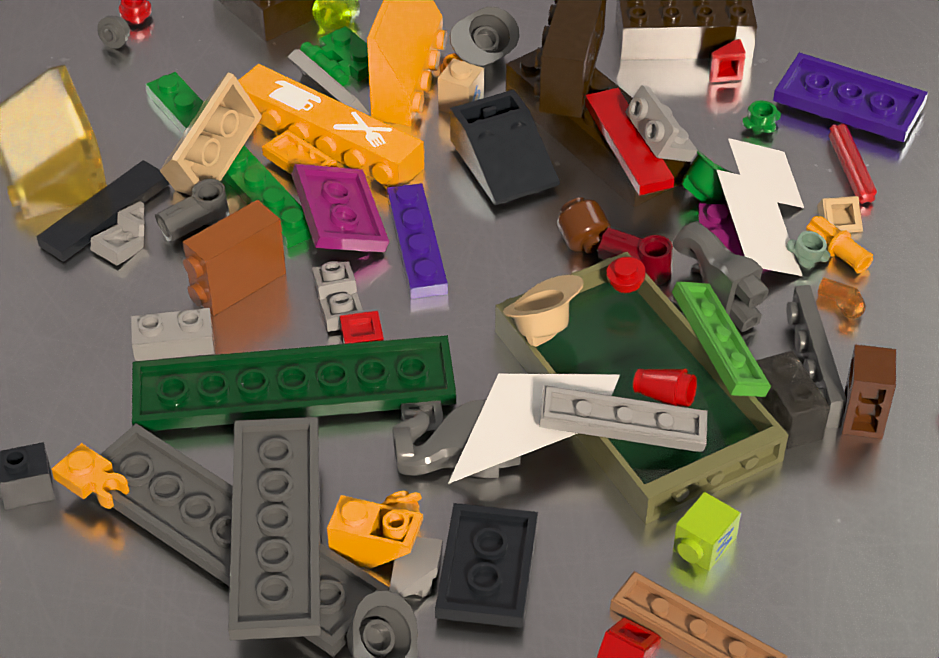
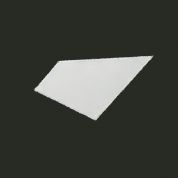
[448,374,620,484]

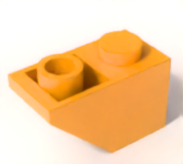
[327,495,423,569]

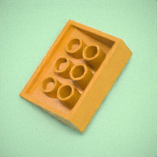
[367,0,448,126]

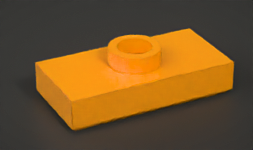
[262,130,337,175]

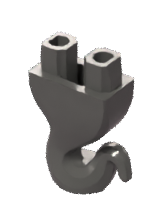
[673,221,769,332]
[392,399,521,479]

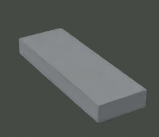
[288,49,370,115]

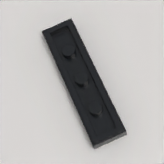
[36,160,170,262]

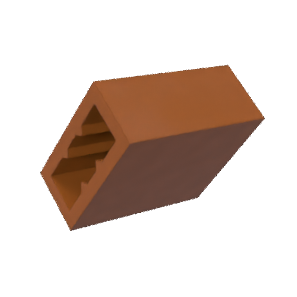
[183,200,286,316]

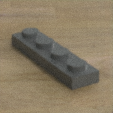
[786,285,847,428]

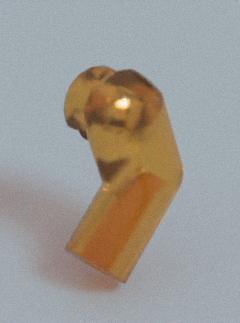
[818,277,866,319]

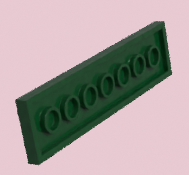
[132,335,457,431]

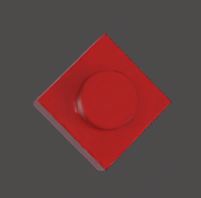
[340,311,384,344]

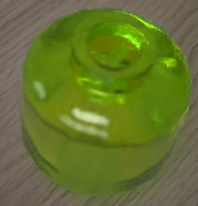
[312,0,360,33]

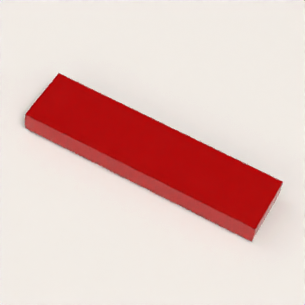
[585,88,674,196]

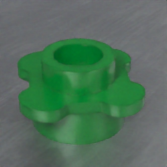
[742,100,781,133]

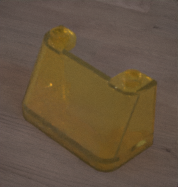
[0,64,107,219]

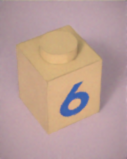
[438,59,484,114]

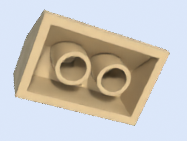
[160,72,262,196]

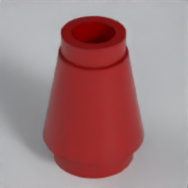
[633,369,697,407]

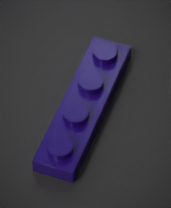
[387,183,448,299]

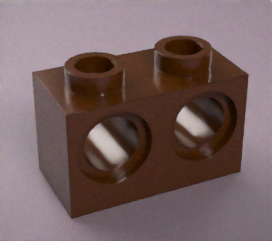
[842,344,896,439]

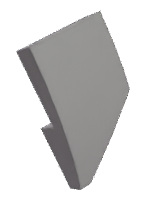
[90,201,144,266]
[389,537,443,598]

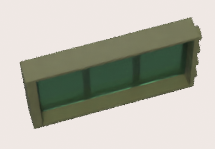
[495,252,788,525]

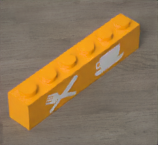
[238,64,424,187]

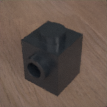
[0,442,56,510]

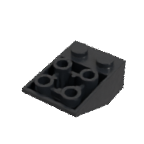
[450,89,560,205]

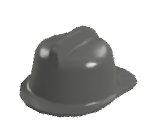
[449,7,520,66]
[347,591,418,658]

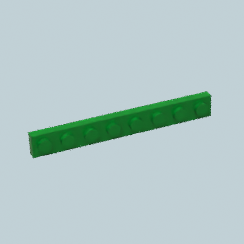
[145,72,312,249]

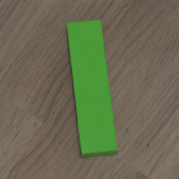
[672,282,771,397]

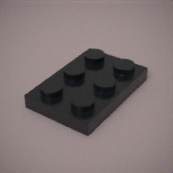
[435,503,538,628]

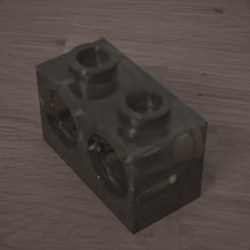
[755,350,830,450]

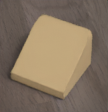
[817,196,863,233]

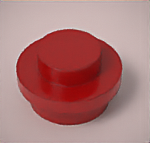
[119,0,152,22]
[607,257,646,293]

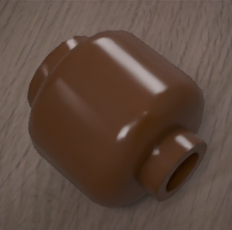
[557,197,611,254]

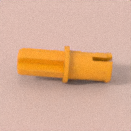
[806,216,873,273]

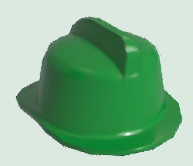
[682,148,735,204]

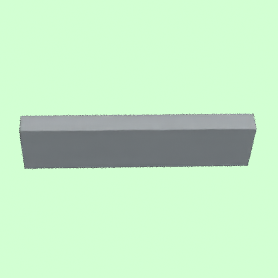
[539,385,707,453]

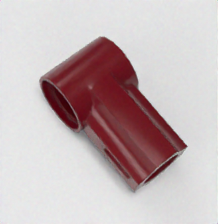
[598,227,673,285]

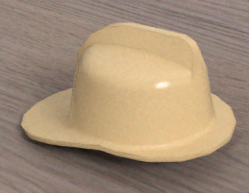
[503,275,584,347]

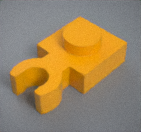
[51,443,130,509]

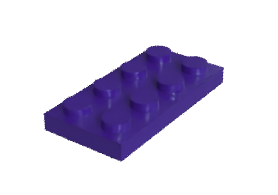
[773,52,928,143]

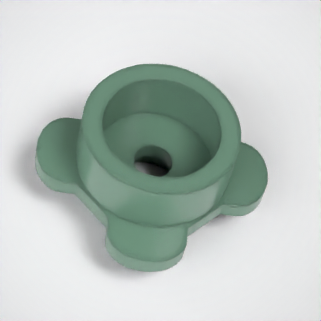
[786,231,830,268]

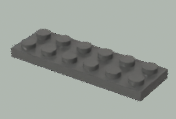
[228,417,321,640]

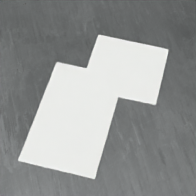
[717,138,804,276]

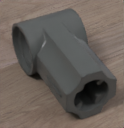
[155,179,230,242]

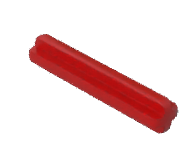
[828,123,877,204]

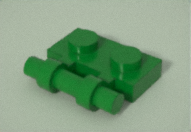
[300,26,369,86]

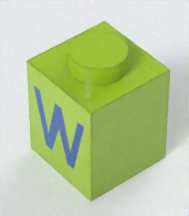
[673,492,741,571]

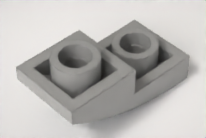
[312,261,364,332]

